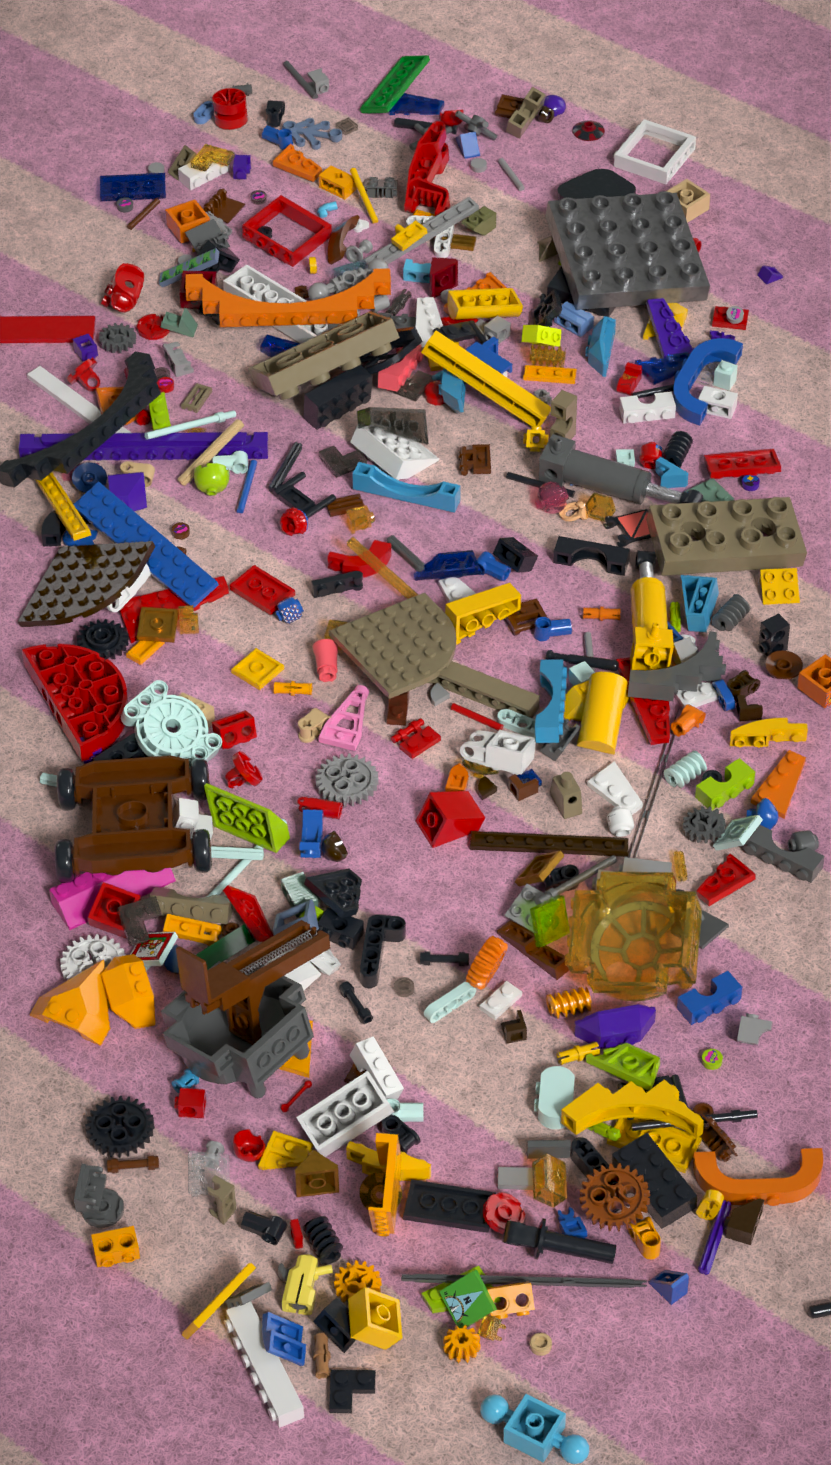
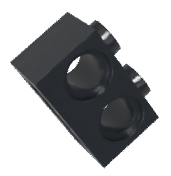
[758,613,790,657]

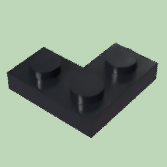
[329,1370,376,1413]

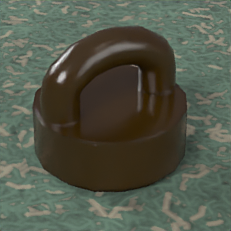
[537,105,554,123]

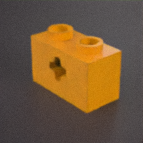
[319,165,357,200]

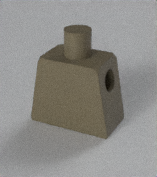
[550,772,582,819]

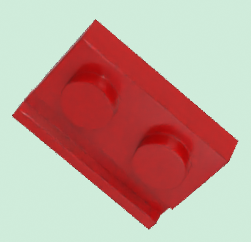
[712,306,749,330]

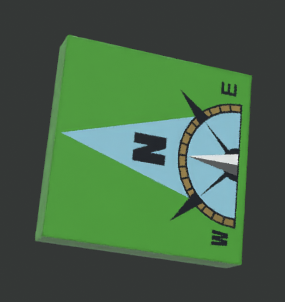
[439,1270,497,1328]

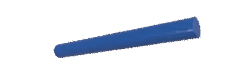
[237,460,257,513]

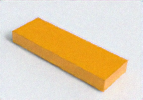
[523,365,577,384]

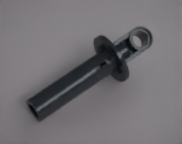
[502,1218,617,1264]

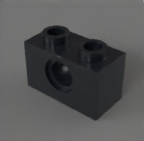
[493,537,538,573]
[317,908,364,950]

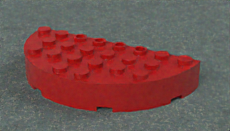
[22,644,128,762]

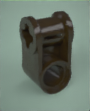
[727,670,761,703]

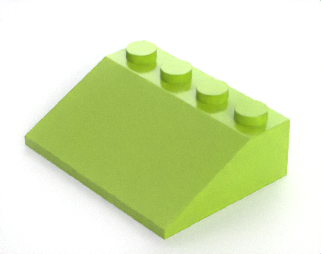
[204,783,290,853]

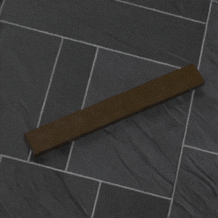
[470,831,629,857]

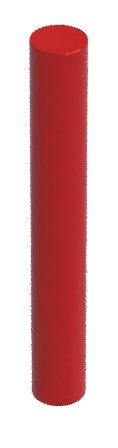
[451,703,504,731]

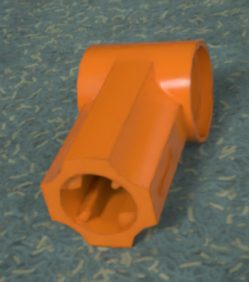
[671,704,706,737]

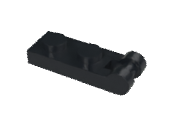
[311,571,363,598]

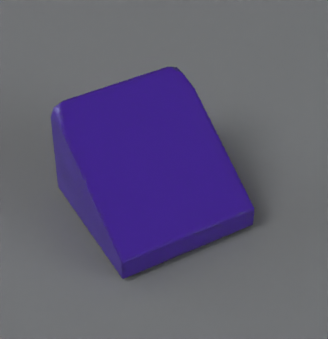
[757,265,783,284]

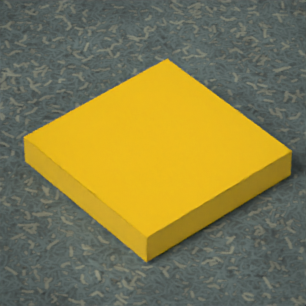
[231,648,284,690]

